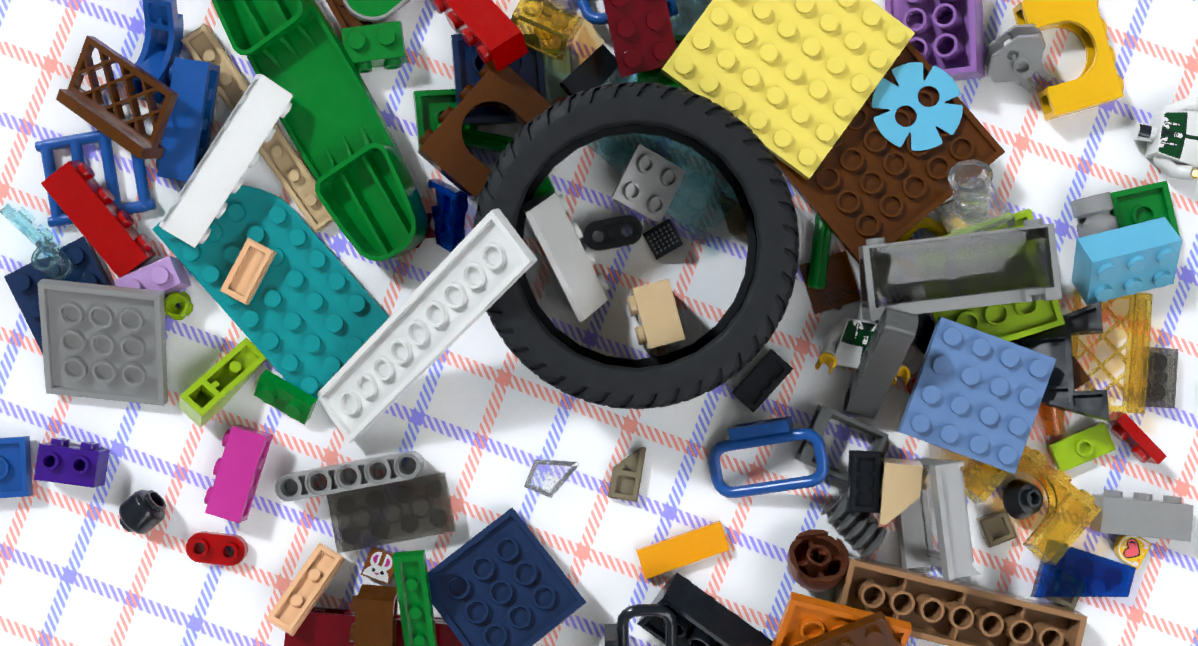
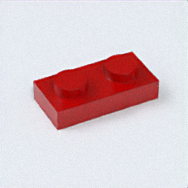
[1107,411,1167,465]

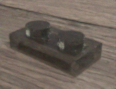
[1140,347,1179,409]

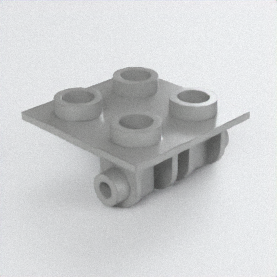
[611,143,686,224]

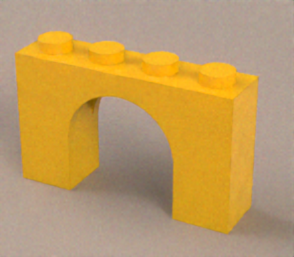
[1012,0,1124,121]

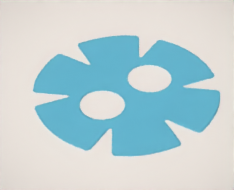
[872,62,963,151]

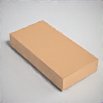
[220,238,277,305]

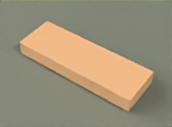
[266,543,345,637]

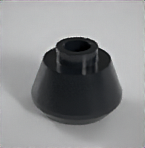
[1002,479,1043,520]

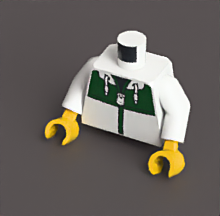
[1132,97,1198,181]
[815,303,911,385]

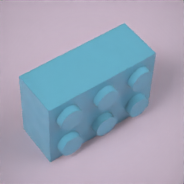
[1071,217,1182,305]

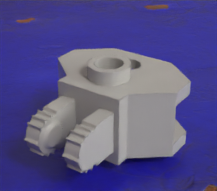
[984,24,1053,94]

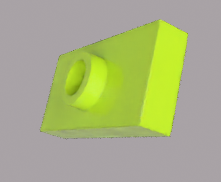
[1047,422,1116,473]

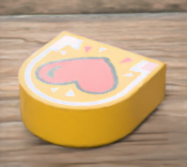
[1113,535,1152,570]

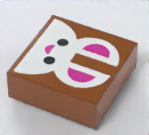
[361,545,394,585]

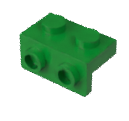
[341,21,409,73]

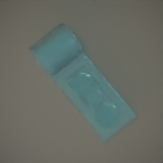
[0,203,73,280]

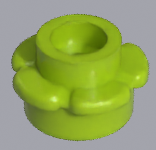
[164,292,194,321]

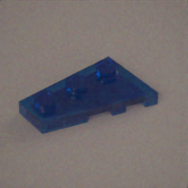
[1030,539,1136,598]

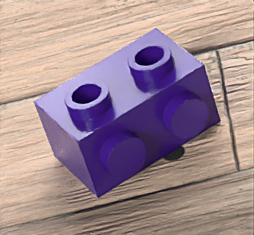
[34,438,110,488]

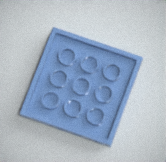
[897,317,1057,474]

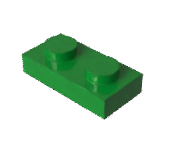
[254,370,317,425]

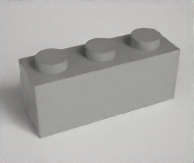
[1089,489,1194,542]

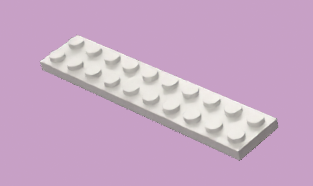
[317,208,538,443]

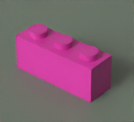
[204,424,273,523]

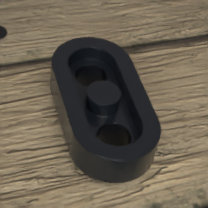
[583,215,642,251]

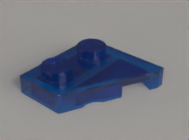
[428,179,468,252]

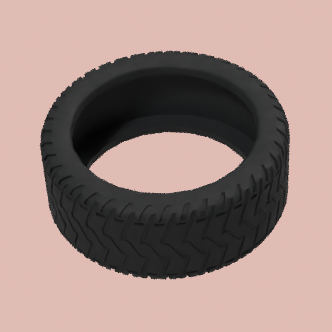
[473,82,800,409]

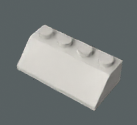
[522,189,609,322]

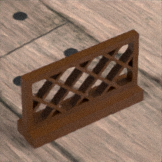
[56,35,179,159]

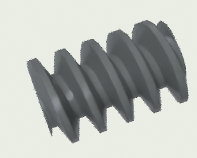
[821,492,887,559]

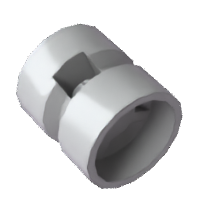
[1070,192,1119,238]

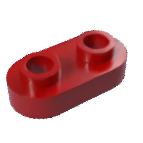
[186,531,248,566]

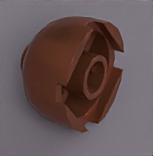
[787,529,849,592]

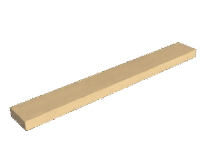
[181,23,335,234]

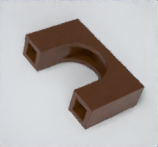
[417,62,552,201]

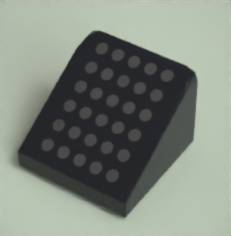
[642,218,683,260]

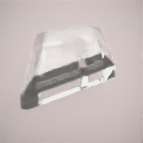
[524,459,580,498]

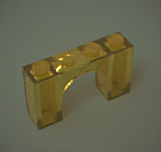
[963,445,1101,565]

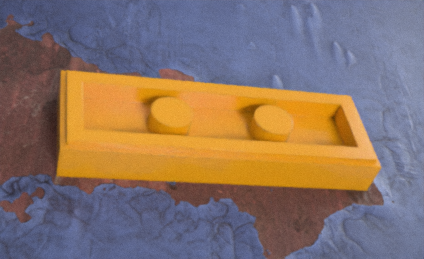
[636,520,730,579]

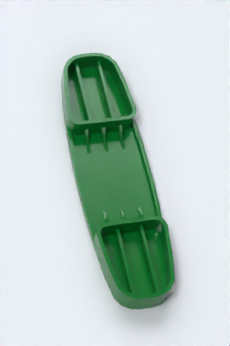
[212,0,428,261]

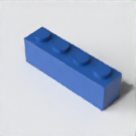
[156,57,220,182]

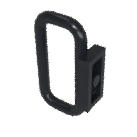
[604,604,678,646]

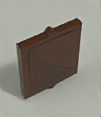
[799,251,861,314]

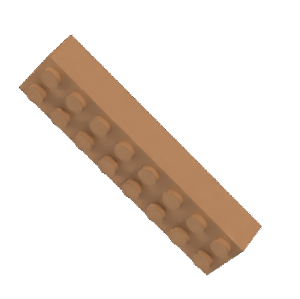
[832,555,1088,646]

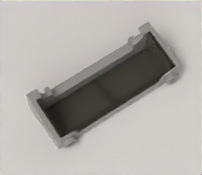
[858,218,1062,321]

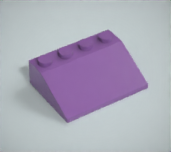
[885,0,985,81]

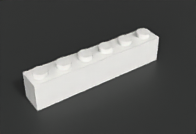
[159,74,293,248]

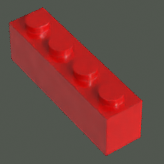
[431,0,528,71]
[41,160,157,278]

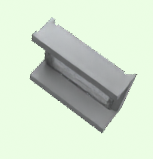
[895,458,981,581]

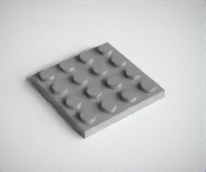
[38,279,168,406]

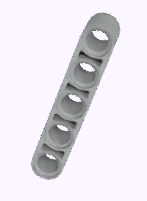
[275,451,424,501]

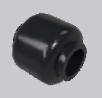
[119,489,166,534]

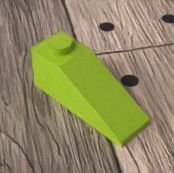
[179,338,267,428]

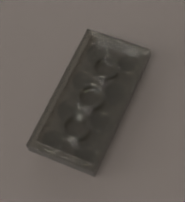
[327,471,456,553]

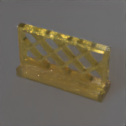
[1071,290,1153,414]

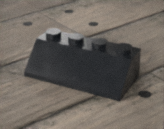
[637,572,773,646]

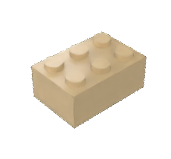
[627,279,686,350]

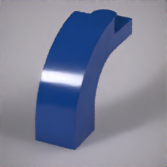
[130,0,184,104]

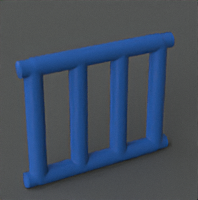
[35,130,157,227]

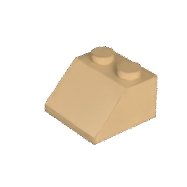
[878,457,928,525]

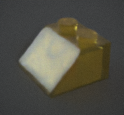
[511,0,585,61]

